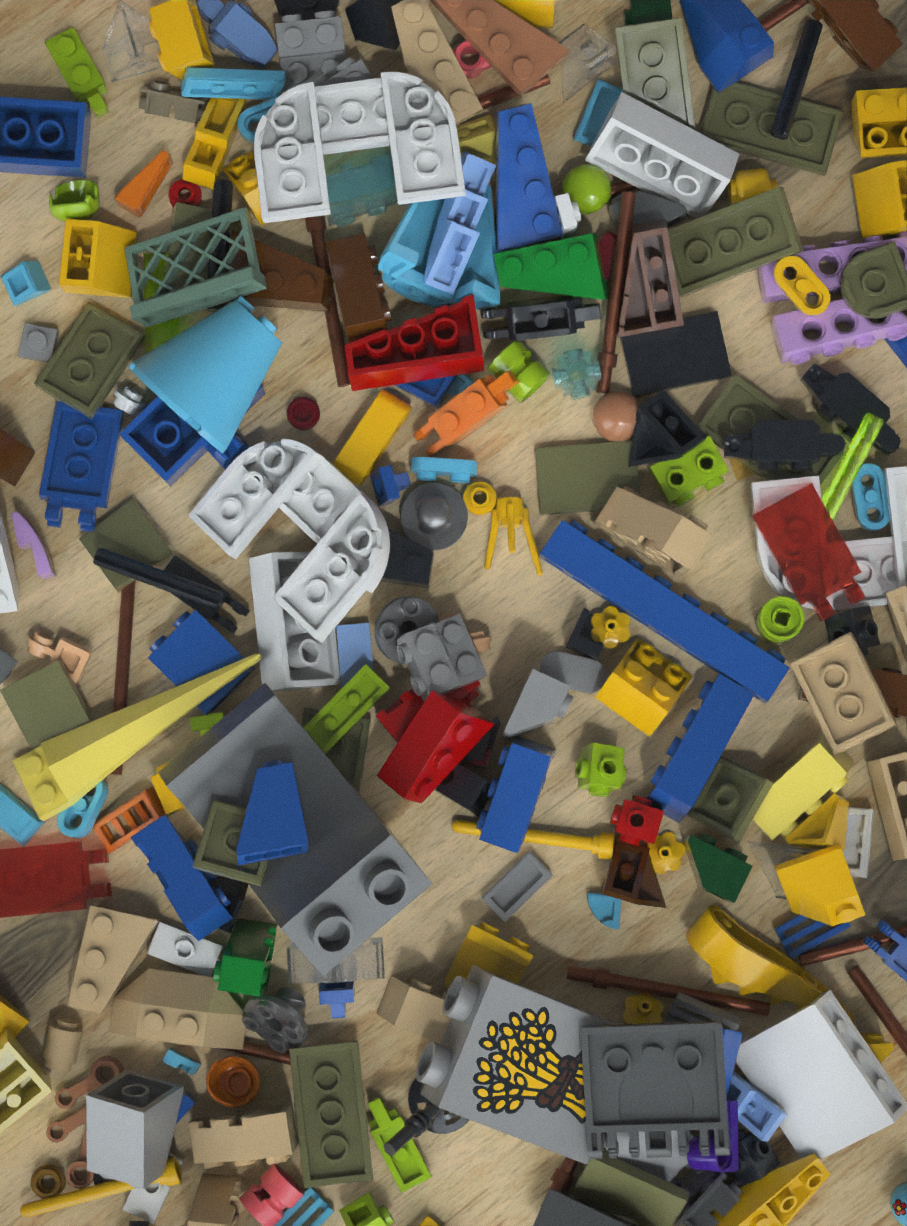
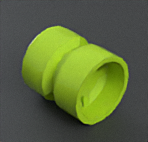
[488,340,551,403]
[755,596,804,644]

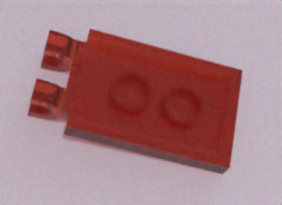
[751,483,866,622]
[0,841,112,918]

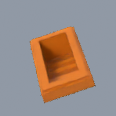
[114,150,173,218]
[93,787,169,854]

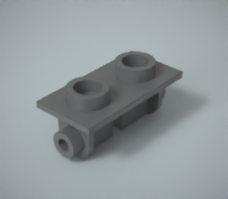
[676,1172,742,1226]

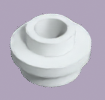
[113,387,146,416]

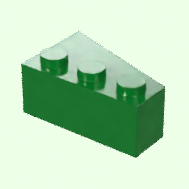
[494,233,609,300]
[213,918,278,996]

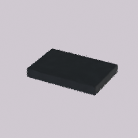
[620,311,732,397]

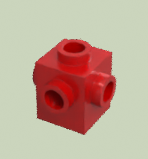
[610,795,664,846]

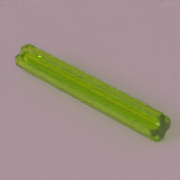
[822,413,884,534]

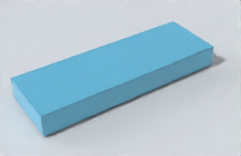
[180,67,286,100]

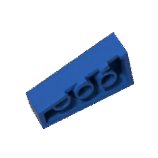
[495,103,563,252]
[646,674,755,823]

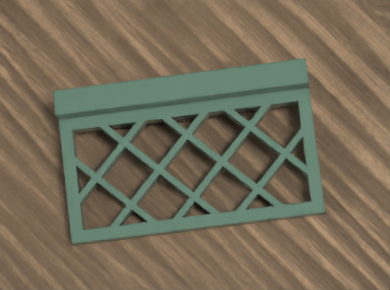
[124,207,267,327]

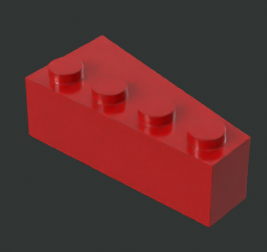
[344,294,485,391]

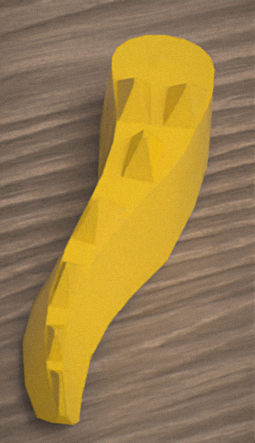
[685,905,854,1024]

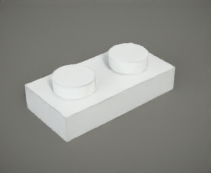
[555,193,581,240]

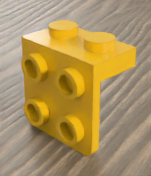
[444,921,534,988]

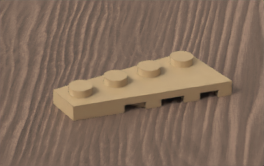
[391,0,484,126]

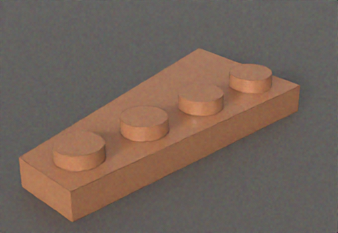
[430,0,570,97]

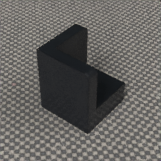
[566,608,612,661]

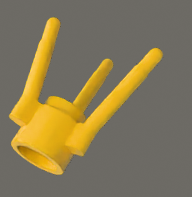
[484,497,543,576]

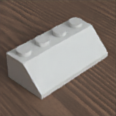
[585,92,739,219]
[249,552,341,692]

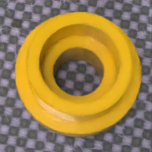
[463,482,497,515]

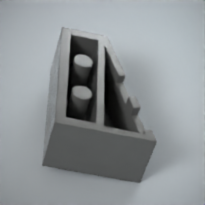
[533,1188,634,1226]

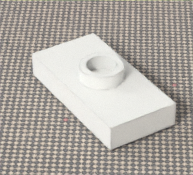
[842,807,874,878]
[147,922,223,976]
[122,1153,184,1224]

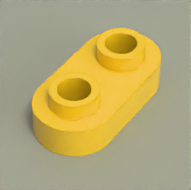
[773,256,830,315]

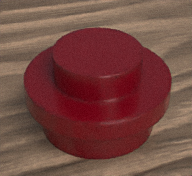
[287,397,320,430]

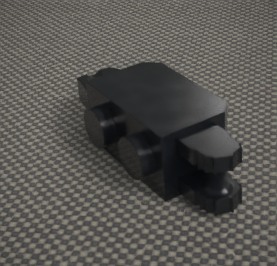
[480,295,601,341]
[800,364,901,456]
[724,420,847,471]

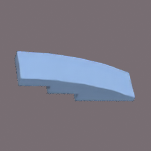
[423,151,496,295]
[727,1071,787,1142]

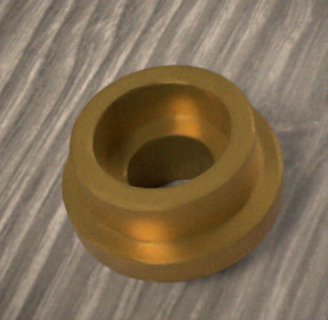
[31,1164,66,1199]

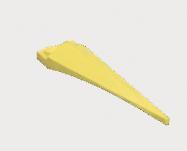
[13,654,262,821]

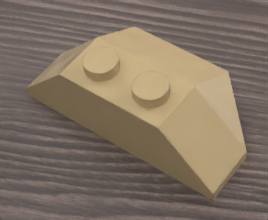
[109,968,246,1050]

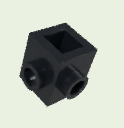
[824,606,881,656]
[730,1128,781,1188]

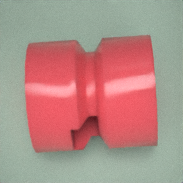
[239,1164,305,1226]

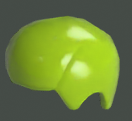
[562,164,611,215]
[49,179,100,222]

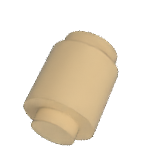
[42,1019,83,1072]

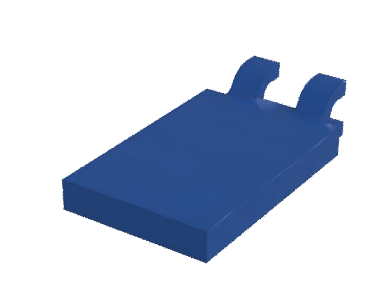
[39,401,124,532]

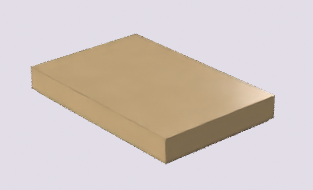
[790,632,897,755]

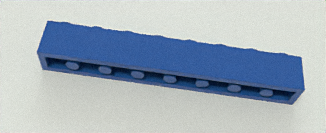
[539,520,790,704]

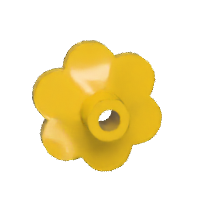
[591,606,630,649]
[647,832,685,874]
[622,993,664,1024]

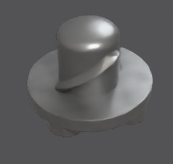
[401,483,468,550]
[374,596,440,664]
[242,987,308,1053]

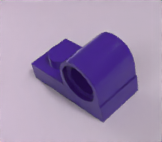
[687,1099,739,1172]

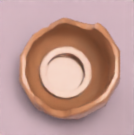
[592,391,640,442]

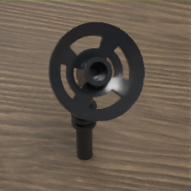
[383,1078,469,1156]

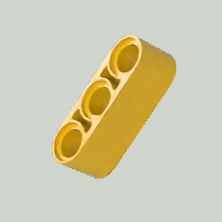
[333,388,412,487]

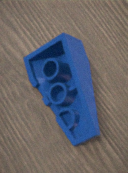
[680,0,774,93]

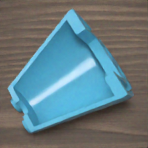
[378,185,501,310]
[128,295,282,454]

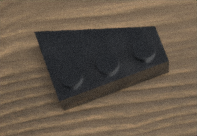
[381,528,434,589]

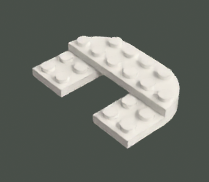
[254,72,466,223]
[188,439,390,643]
[750,466,907,611]

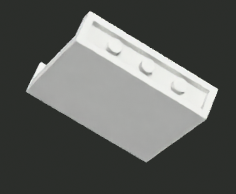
[736,990,907,1160]

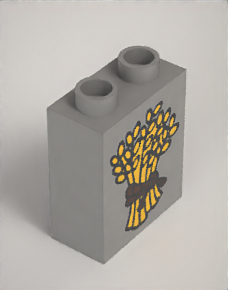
[416,965,618,1165]

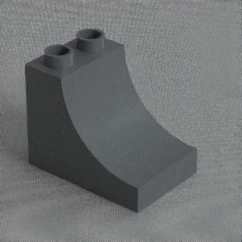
[158,683,433,976]

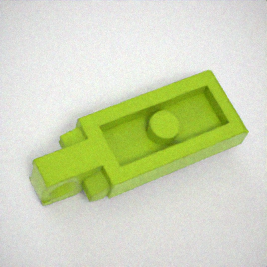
[44,27,109,118]
[367,1096,432,1193]

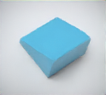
[1,261,51,306]

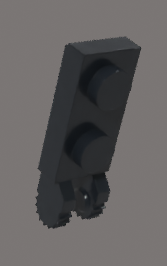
[164,555,250,634]

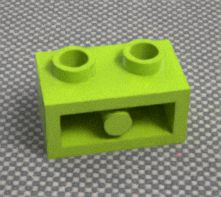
[648,435,729,507]

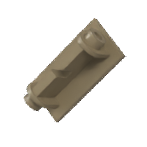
[139,80,210,124]

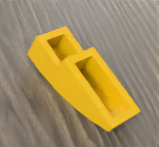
[183,98,247,190]

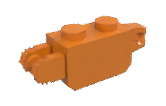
[413,371,519,457]

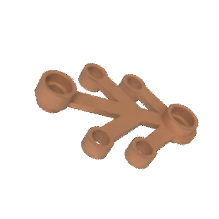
[46,1056,124,1189]

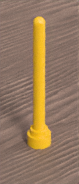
[452,819,615,860]
[20,1156,182,1217]

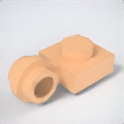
[27,631,93,684]

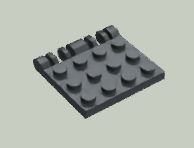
[580,1020,730,1159]

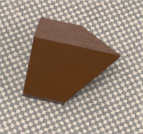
[602,838,667,908]

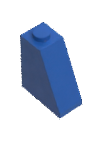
[236,760,308,866]

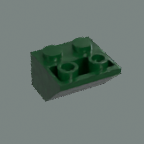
[682,832,753,903]

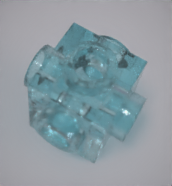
[552,349,602,400]

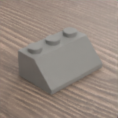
[503,669,573,739]

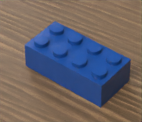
[0,97,91,178]
[119,385,266,487]

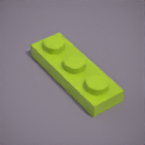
[303,664,391,754]

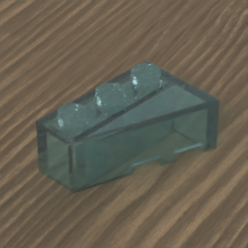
[326,154,410,227]

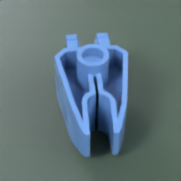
[197,0,278,68]

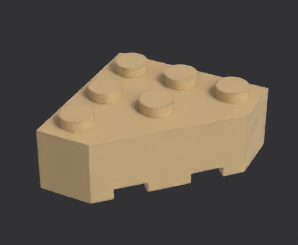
[593,486,712,577]
[188,1103,299,1168]

